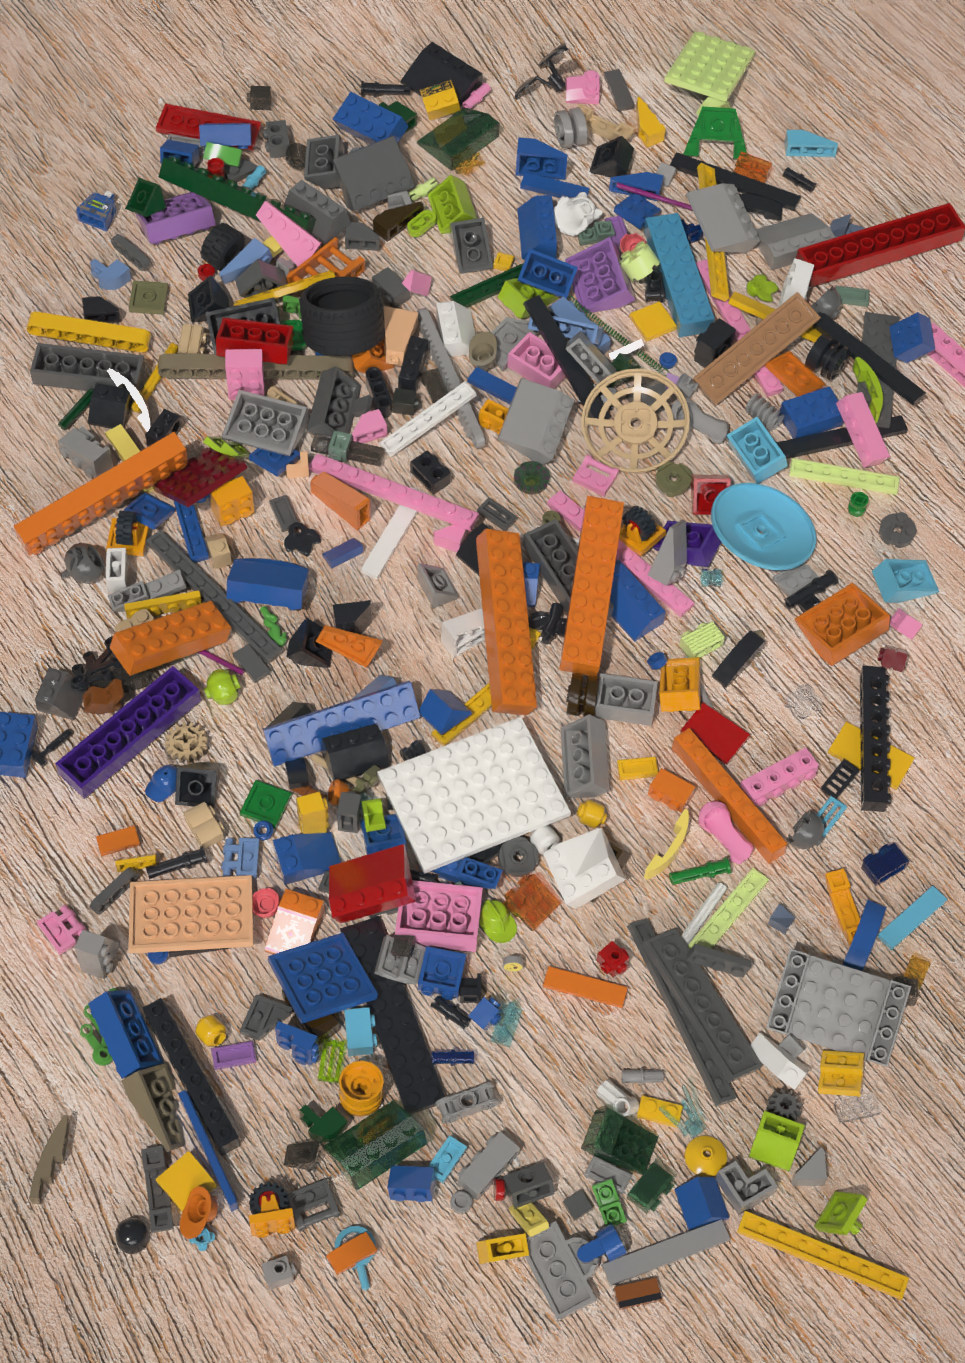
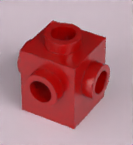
[596,941,629,978]

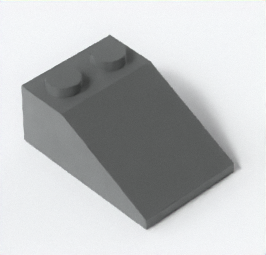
[449,218,493,274]

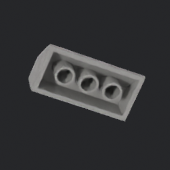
[560,714,610,798]

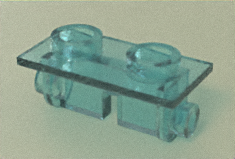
[490,1002,522,1048]

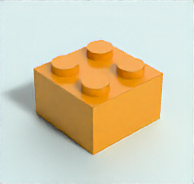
[209,476,254,527]

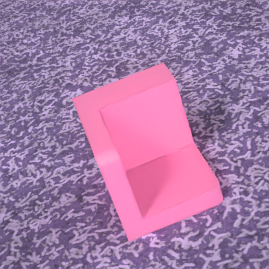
[889,608,923,639]

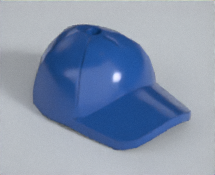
[145,764,177,803]

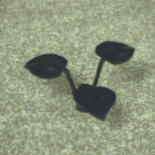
[515,43,568,100]

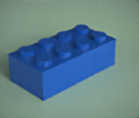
[333,92,408,144]

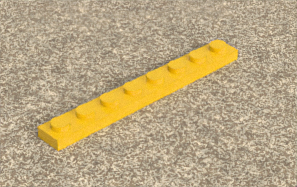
[737,1211,909,1300]

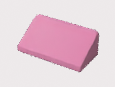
[402,270,432,296]

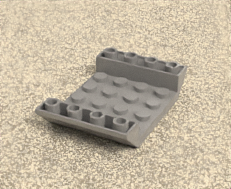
[766,948,911,1067]

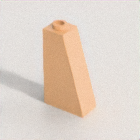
[383,306,418,366]

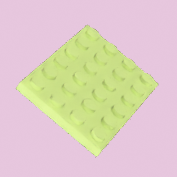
[664,31,756,102]

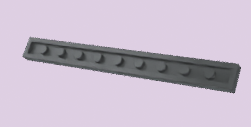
[146,530,282,664]
[627,919,736,1107]

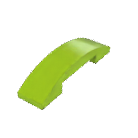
[853,357,883,423]

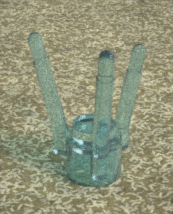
[659,1085,705,1139]

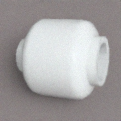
[530,825,560,855]

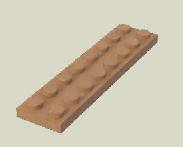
[692,292,821,406]

